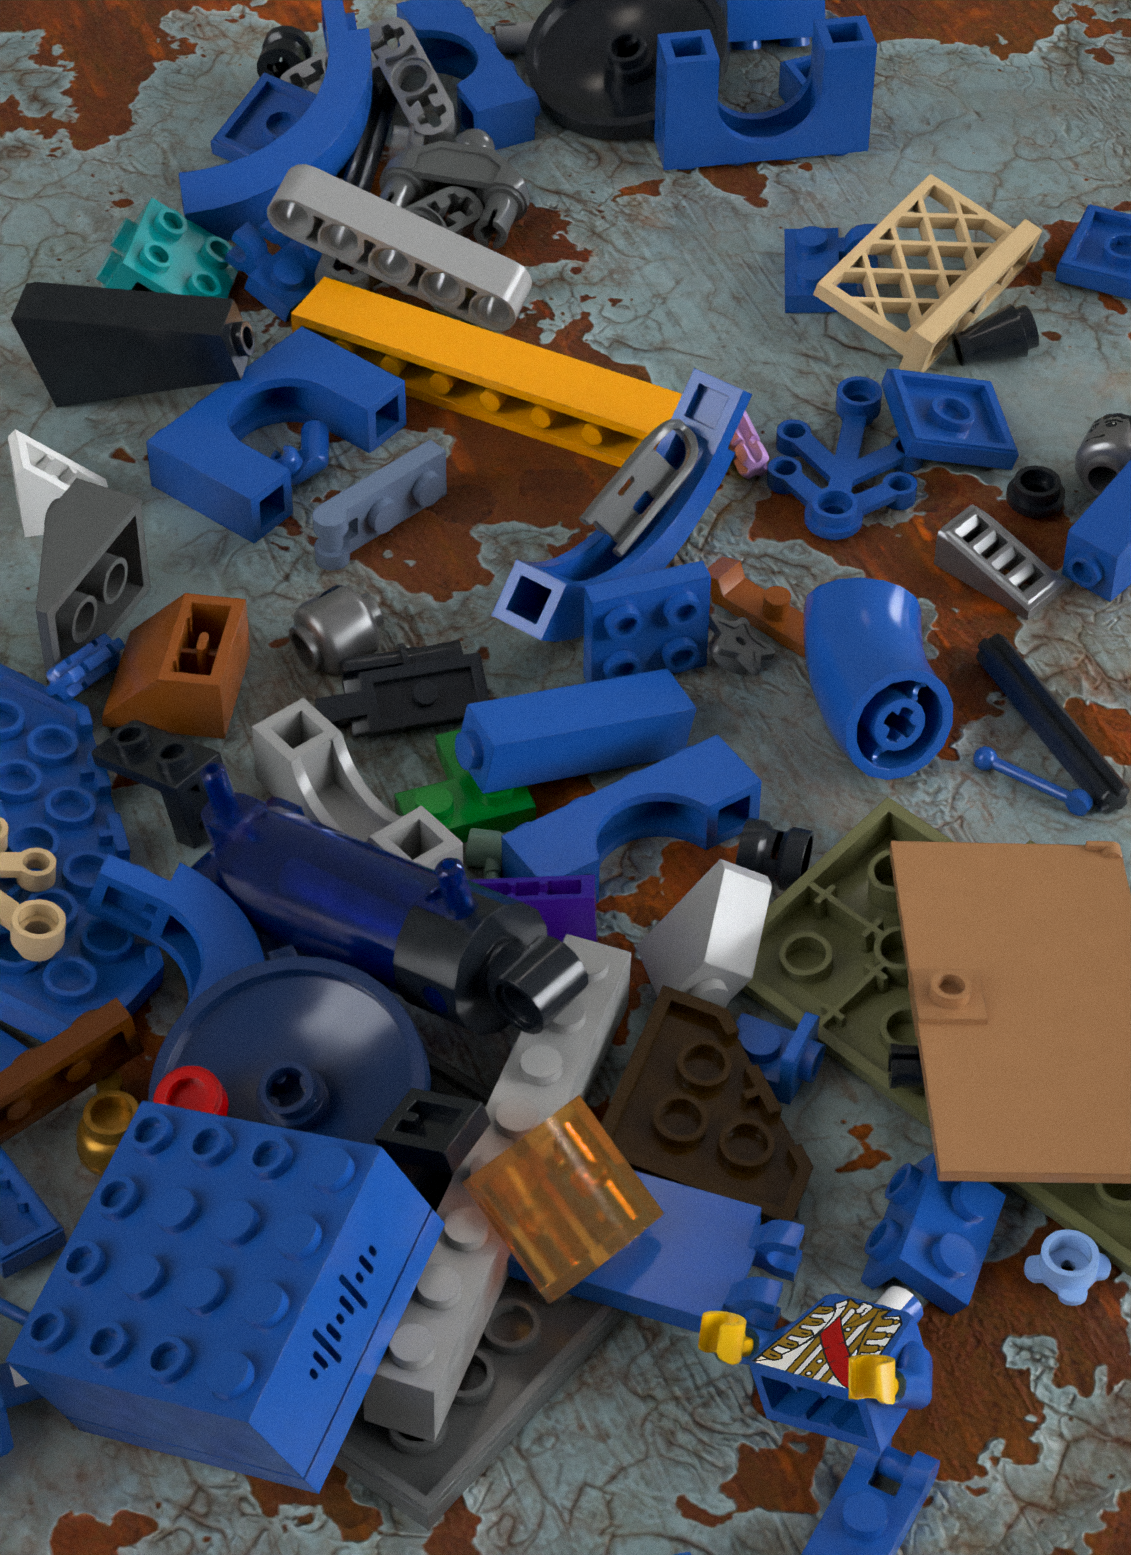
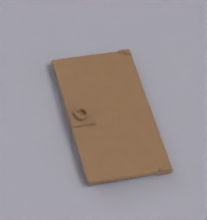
[889,841,1131,1184]

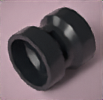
[735,817,814,891]

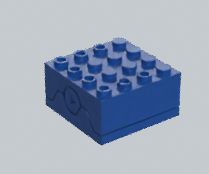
[5,1100,445,1494]

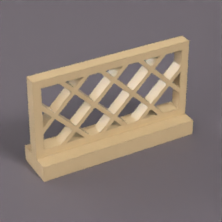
[813,173,1043,373]

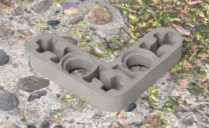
[280,17,461,145]

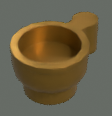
[76,1071,139,1176]

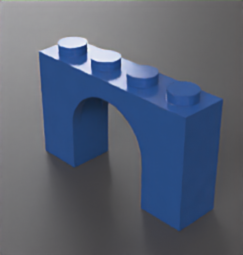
[654,15,877,170]
[146,326,407,544]

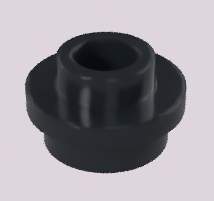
[1006,465,1065,519]

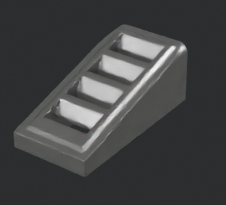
[934,504,1066,620]

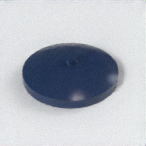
[148,956,431,1146]

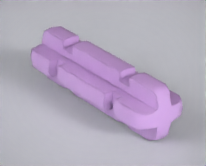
[728,410,769,479]

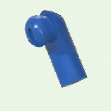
[270,420,329,486]

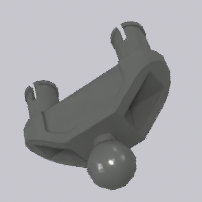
[379,128,530,249]

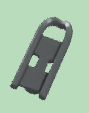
[579,419,698,558]

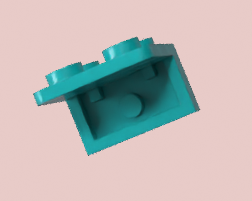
[95,197,238,298]

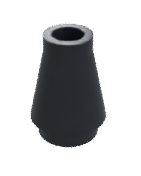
[952,304,1039,366]

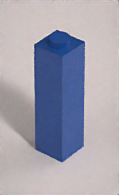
[455,668,697,794]

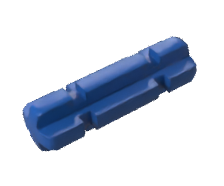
[45,633,125,702]

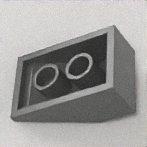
[36,478,151,685]

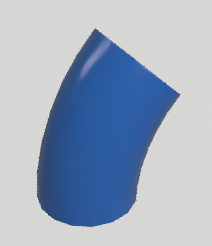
[803,577,953,780]

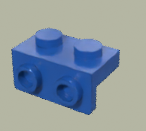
[861,1152,1006,1316]

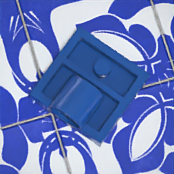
[583,560,711,683]

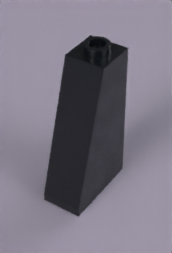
[11,282,255,407]

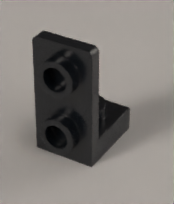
[91,720,239,849]
[374,1088,491,1212]

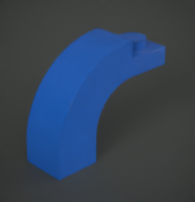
[84,853,265,1011]

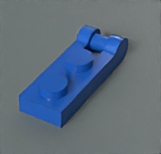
[801,1438,940,1555]

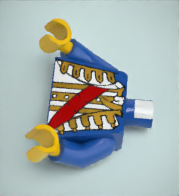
[698,1286,933,1453]

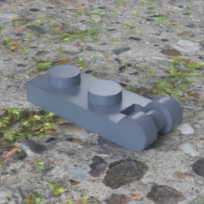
[312,439,447,570]

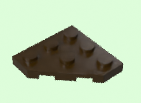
[589,985,814,1225]

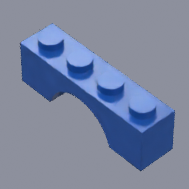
[396,0,540,150]
[501,734,762,904]

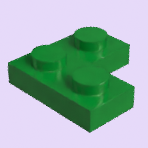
[394,729,536,843]

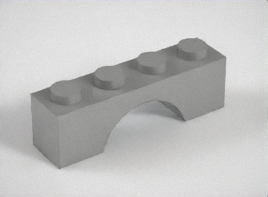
[252,697,464,913]

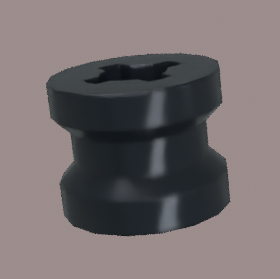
[257,25,313,79]

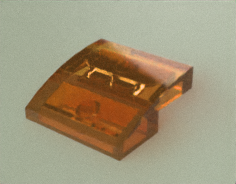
[462,1095,665,1304]

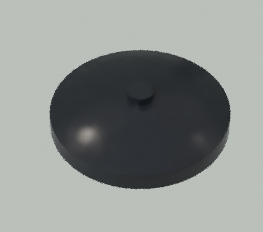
[525,0,730,139]

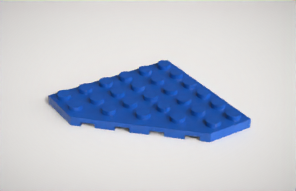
[0,663,164,1043]

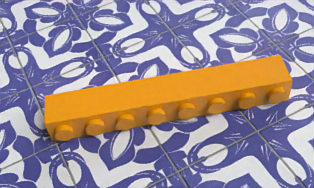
[291,276,682,468]

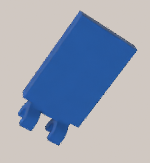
[508,1149,805,1333]

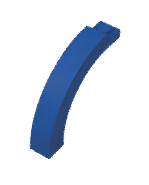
[179,0,373,241]
[491,368,752,642]

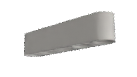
[267,164,532,332]

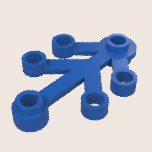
[767,376,924,540]

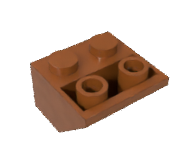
[101,593,251,739]

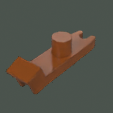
[707,556,805,658]

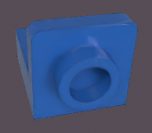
[736,1011,826,1105]

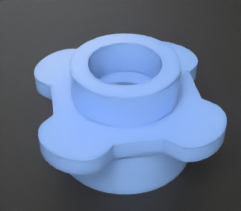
[1024,1229,1111,1306]

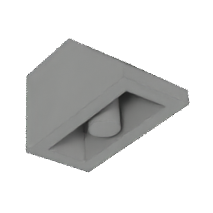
[636,859,772,1007]

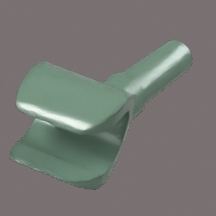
[466,828,503,879]

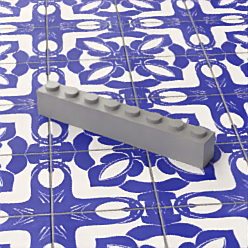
[363,934,631,1442]

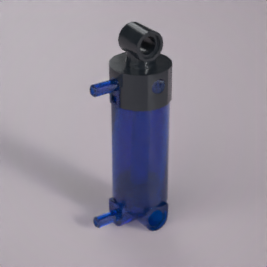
[190,762,589,1036]

